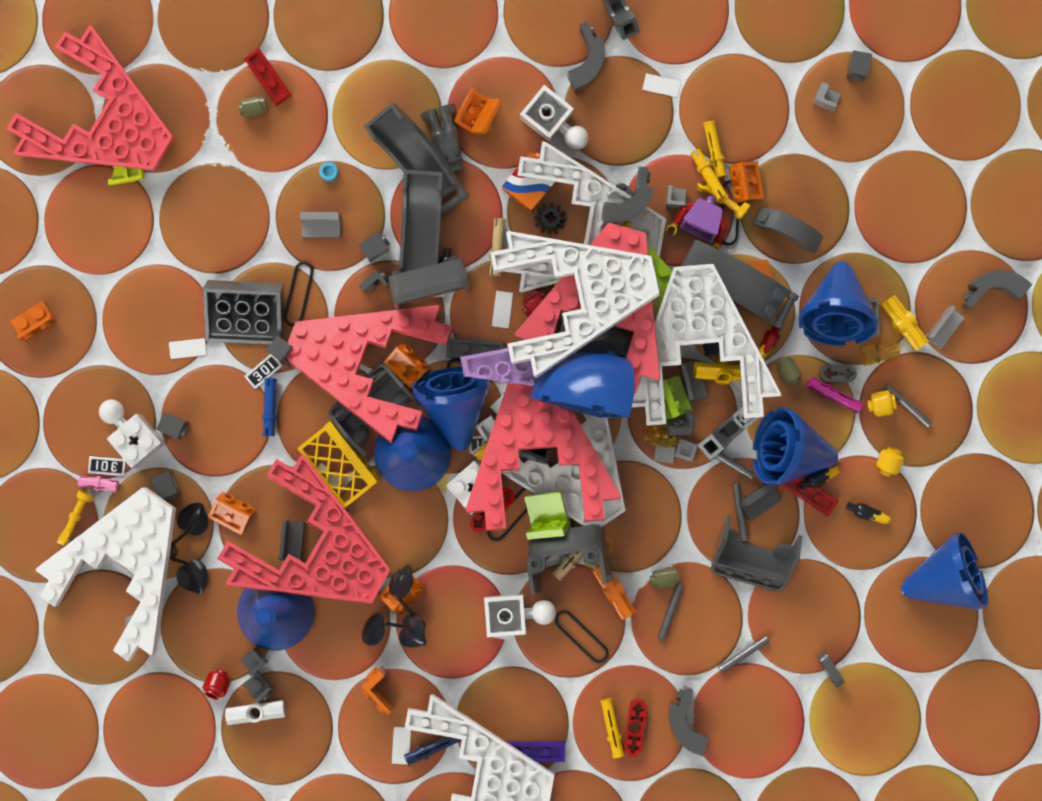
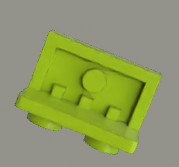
[663,376,692,420]

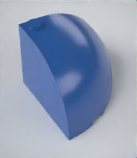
[530,350,634,418]

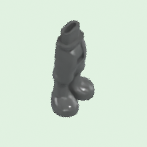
[420,104,463,172]

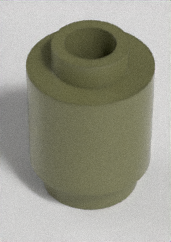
[238,96,268,119]
[776,356,802,385]
[650,567,679,590]

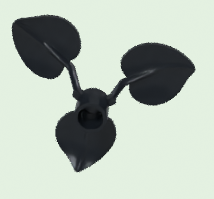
[169,502,209,594]
[362,565,427,648]

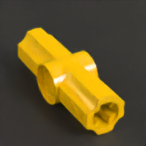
[881,295,929,351]
[693,360,741,385]

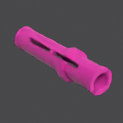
[806,377,863,414]

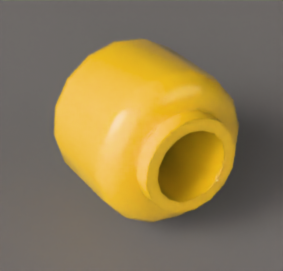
[868,390,897,417]
[876,447,904,477]

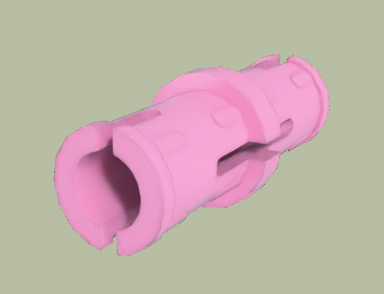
[78,475,119,492]

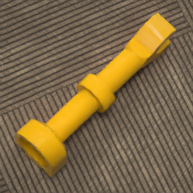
[696,177,751,220]
[57,490,95,546]

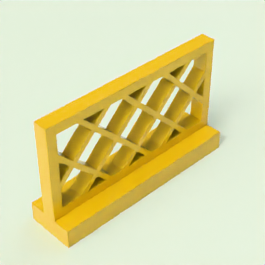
[297,420,382,509]

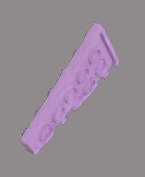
[460,348,538,386]

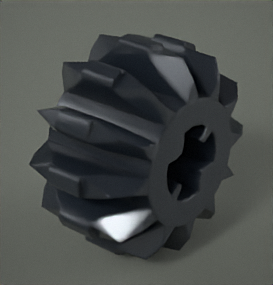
[534,202,567,235]

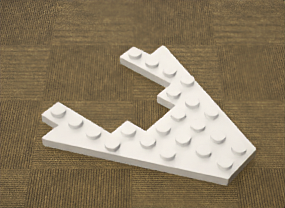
[505,141,666,292]
[490,231,659,378]
[632,264,781,426]
[471,413,626,526]
[36,487,176,661]
[405,694,554,801]

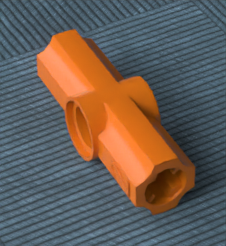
[592,565,636,620]

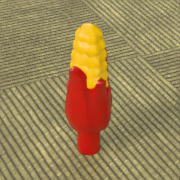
[758,327,780,360]

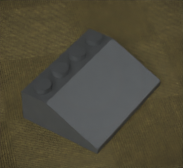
[203,280,284,345]

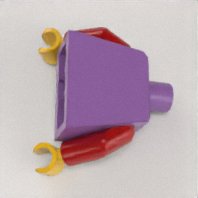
[666,196,727,251]

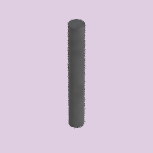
[884,384,932,428]
[714,452,755,480]
[732,484,748,542]
[657,583,684,640]
[718,635,770,674]

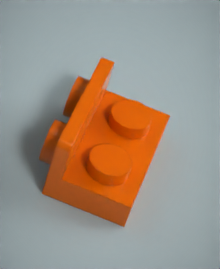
[729,161,765,203]
[10,300,56,341]
[383,343,431,389]
[208,492,256,535]
[378,575,425,615]

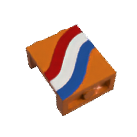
[502,151,555,213]

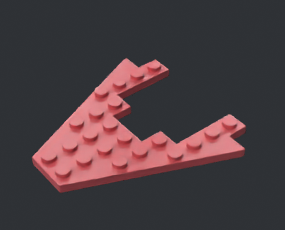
[6,25,174,171]
[514,223,660,394]
[285,305,453,443]
[466,383,621,531]
[217,454,391,604]

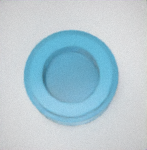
[319,162,339,182]

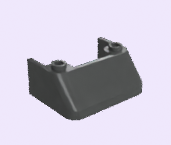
[388,256,471,310]
[328,364,420,456]
[711,515,803,591]
[526,524,613,594]

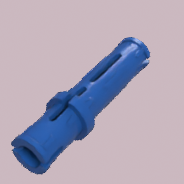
[262,378,277,436]

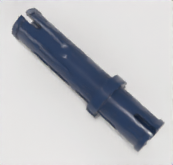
[404,736,462,766]

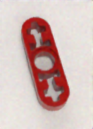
[470,488,516,533]
[624,699,647,756]

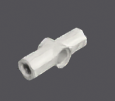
[225,700,286,725]

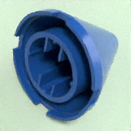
[798,261,878,346]
[412,366,490,451]
[752,407,838,485]
[374,416,451,491]
[901,532,988,610]
[237,588,315,651]

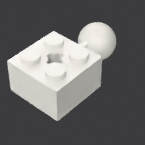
[520,85,589,150]
[99,399,166,468]
[446,459,511,515]
[484,594,556,637]

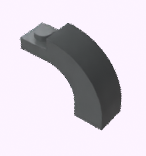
[601,0,640,40]
[567,22,605,93]
[601,166,654,223]
[753,207,823,253]
[961,270,1033,310]
[576,328,632,357]
[698,406,760,460]
[668,685,709,756]

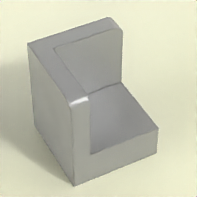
[812,82,840,112]
[665,185,686,209]

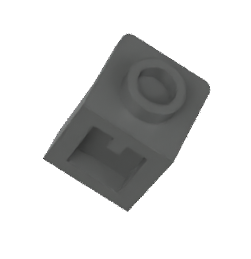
[359,270,390,293]
[664,410,696,435]
[243,671,274,703]

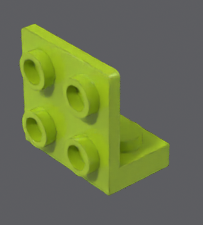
[524,491,570,540]

